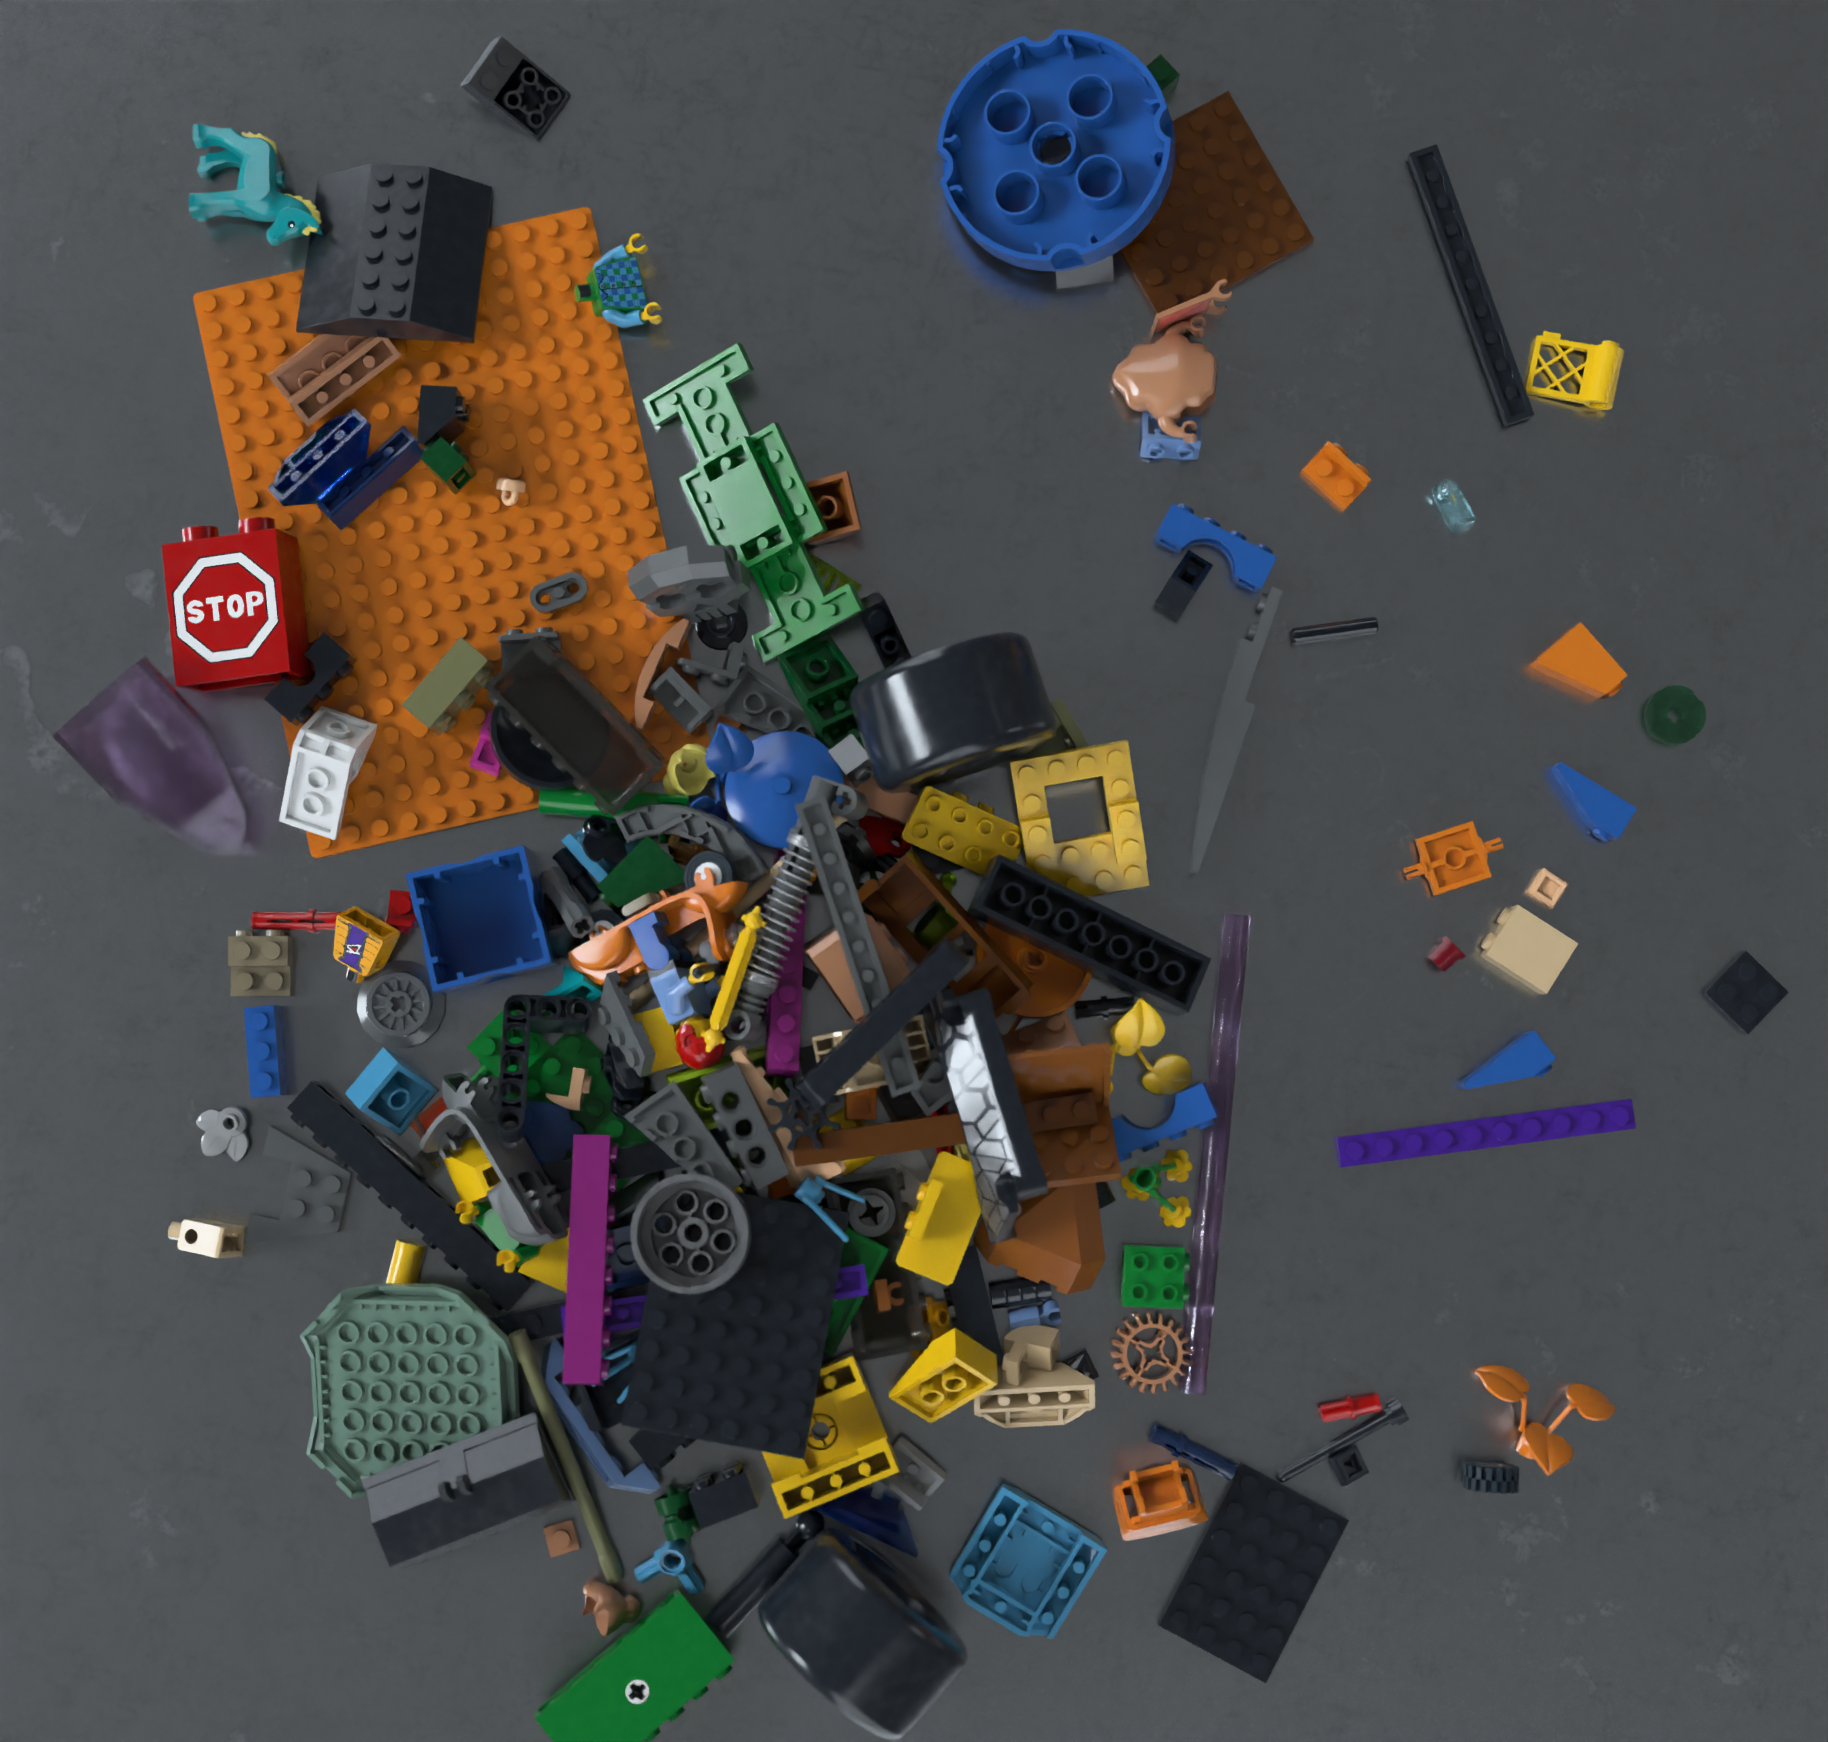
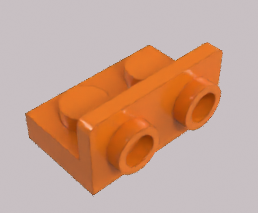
[1301,441,1372,512]

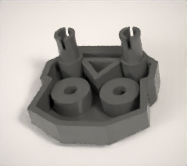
[627,545,751,624]

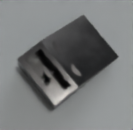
[460,36,571,140]

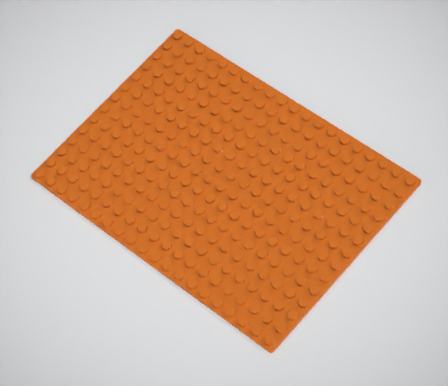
[193,207,711,858]

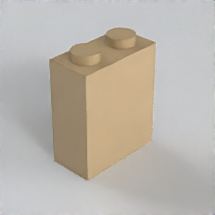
[1480,905,1578,995]

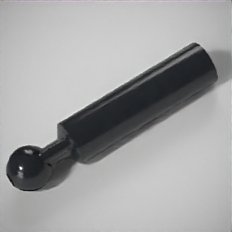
[706,1510,825,1637]

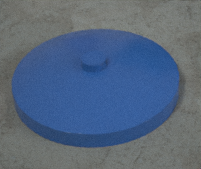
[725,731,845,850]

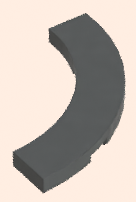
[614,804,770,883]

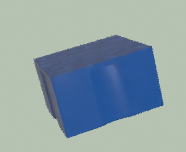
[406,845,561,994]

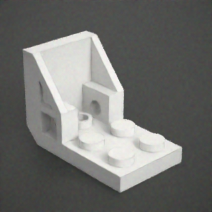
[279,706,377,840]

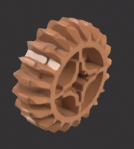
[1110,1311,1192,1394]

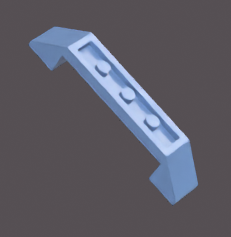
[541,1339,661,1494]

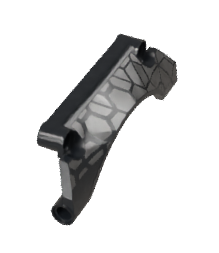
[921,985,1048,1245]

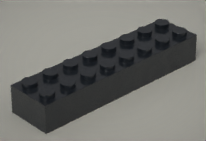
[967,854,1211,1016]

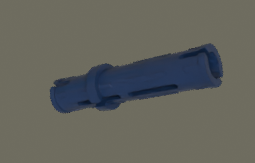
[1148,1423,1238,1481]

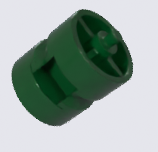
[654,1484,702,1544]

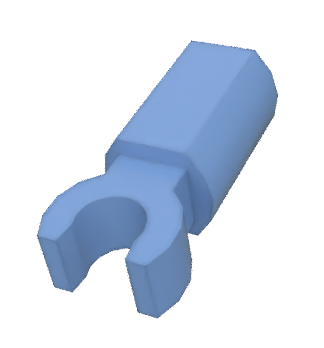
[1007,1300,1061,1331]

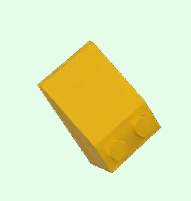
[889,1328,998,1424]

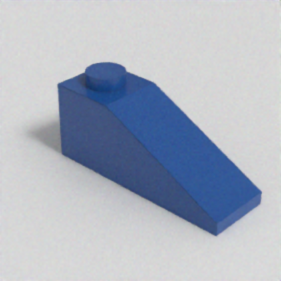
[1551,762,1637,842]
[1458,1030,1557,1089]

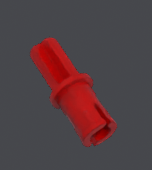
[1320,1393,1382,1422]

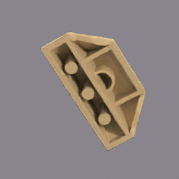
[974,1362,1095,1428]

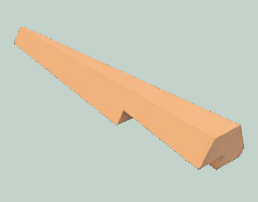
[730,1046,847,1188]

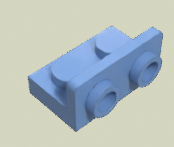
[1140,411,1202,460]

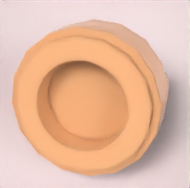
[496,478,526,506]

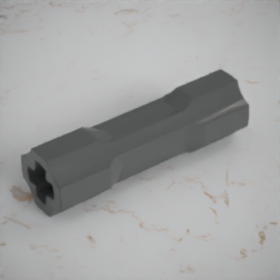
[538,866,595,938]

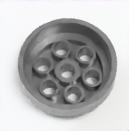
[631,1174,752,1294]

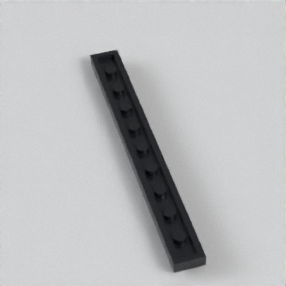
[1408,144,1535,427]

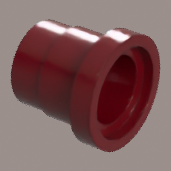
[1429,936,1466,972]

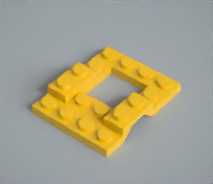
[1009,740,1150,897]

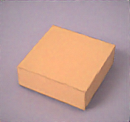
[1526,868,1569,909]

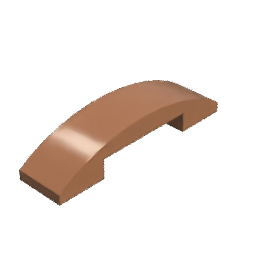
[635,619,692,733]

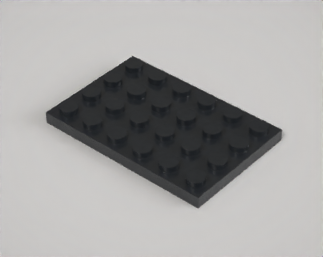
[1158,1462,1349,1683]

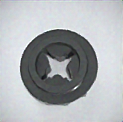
[847,1188,896,1237]

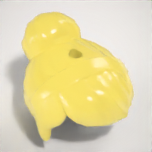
[663,743,716,796]

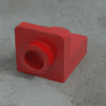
[384,890,419,933]

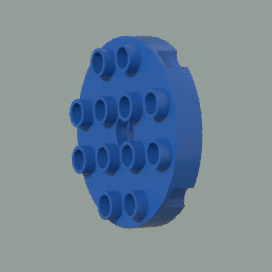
[937,29,1176,271]

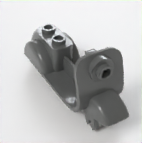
[419,1073,570,1245]

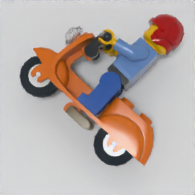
[568,851,749,1070]

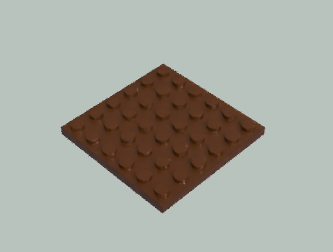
[1119,91,1314,314]

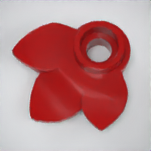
[859,815,911,857]

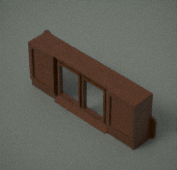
[857,850,1033,1019]

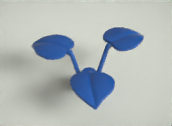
[679,723,754,840]

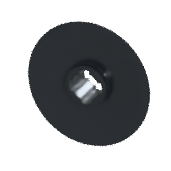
[695,604,748,651]

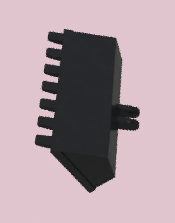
[362,1412,576,1567]

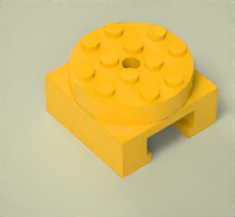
[762,1351,899,1519]

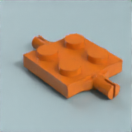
[1404,821,1504,896]

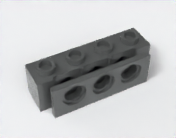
[699,1062,790,1190]

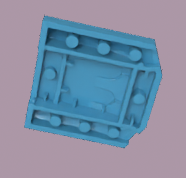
[949,1484,1107,1639]

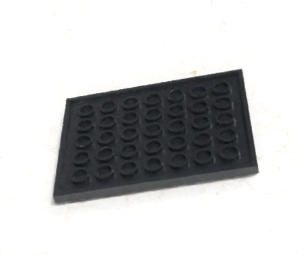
[621,1192,850,1459]

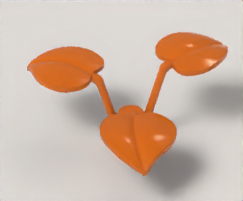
[1474,1365,1616,1476]

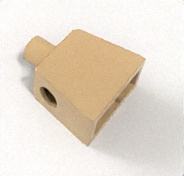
[168,1218,247,1258]

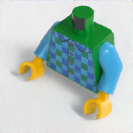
[574,233,662,328]

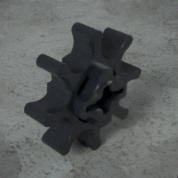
[767,1078,841,1151]

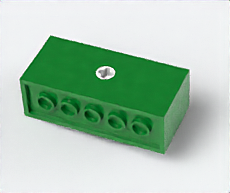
[534,1589,735,1742]

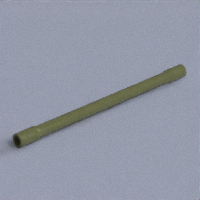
[508,1329,625,1584]

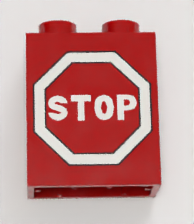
[161,517,312,693]

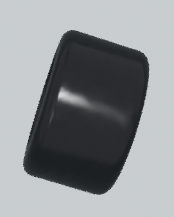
[850,632,1057,794]
[758,1528,968,1740]

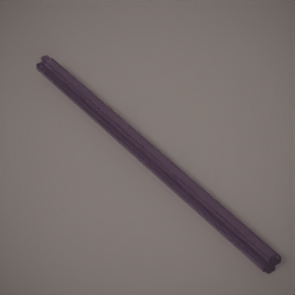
[1179,913,1251,1395]

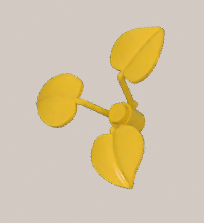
[1110,998,1192,1095]

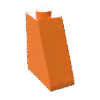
[1530,622,1628,698]

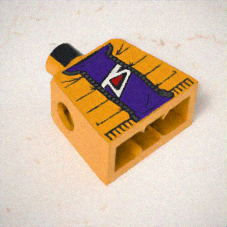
[333,906,400,983]

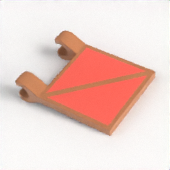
[1150,279,1233,335]

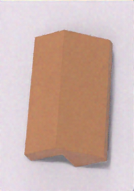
[267,334,402,427]

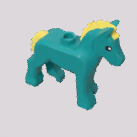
[188,123,323,246]

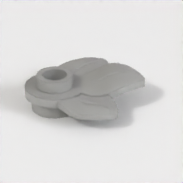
[196,1107,249,1162]

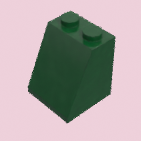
[596,835,686,911]

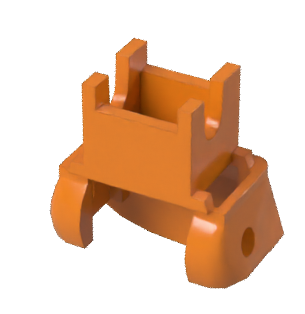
[1113,1460,1208,1541]

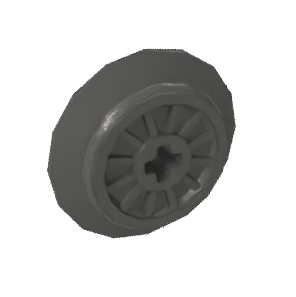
[357,960,445,1048]

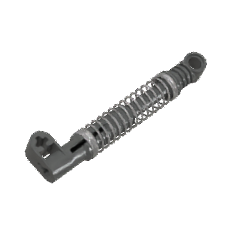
[723,775,869,1043]

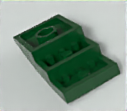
[777,633,865,750]

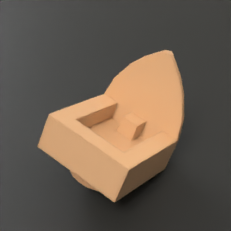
[546,1067,592,1111]

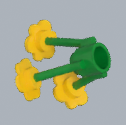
[1121,1149,1193,1228]

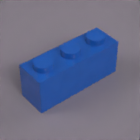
[244,1005,289,1098]

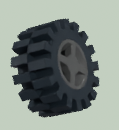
[1463,1461,1519,1494]

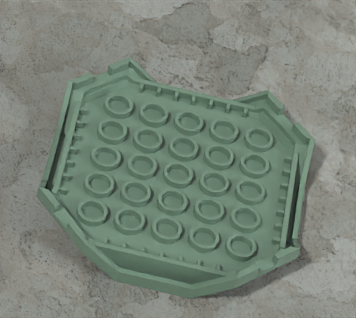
[300,1283,520,1499]

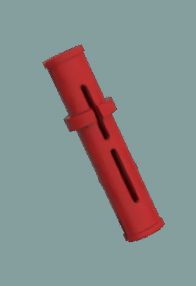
[251,909,342,933]

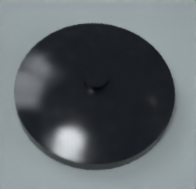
[489,673,610,791]

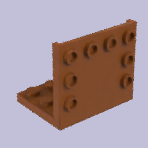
[1007,1043,1121,1188]

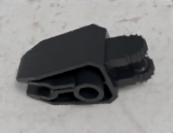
[600,1033,645,1101]

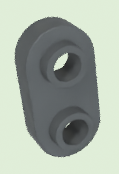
[530,572,589,614]

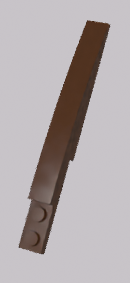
[791,1092,1098,1167]

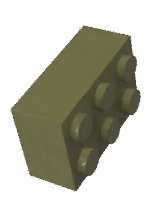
[402,637,497,736]

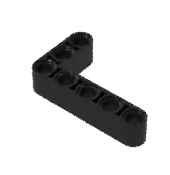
[496,994,592,1143]

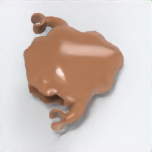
[1112,315,1217,444]

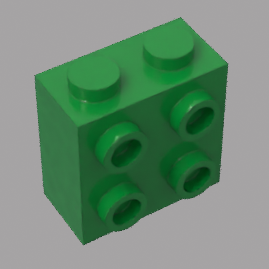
[1120,1244,1190,1309]

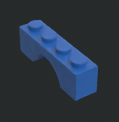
[1154,503,1277,593]
[1112,1081,1220,1162]

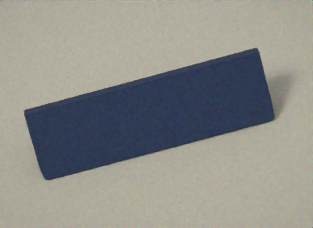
[317,426,423,530]

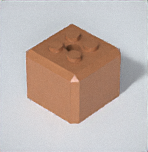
[804,912,910,1024]

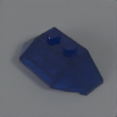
[268,408,371,506]
[811,1485,919,1558]

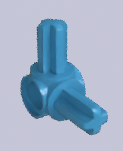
[634,1539,705,1595]

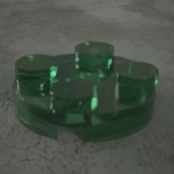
[1644,685,1706,745]

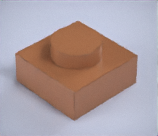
[543,1518,581,1558]

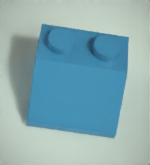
[345,1047,438,1136]

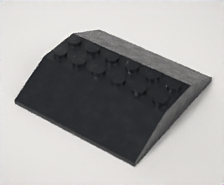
[296,163,493,343]

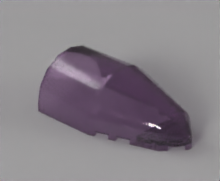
[52,655,248,852]

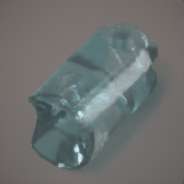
[1432,479,1477,533]

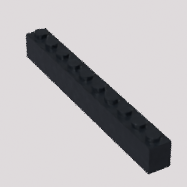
[287,1081,536,1311]

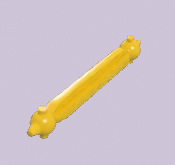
[701,906,766,1052]

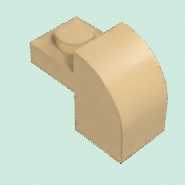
[1002,1325,1060,1386]

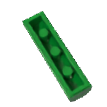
[539,786,661,820]

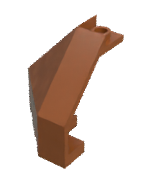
[973,1183,1106,1295]

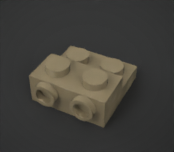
[228,930,293,997]

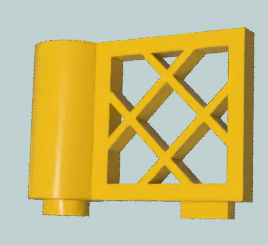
[1525,331,1624,410]

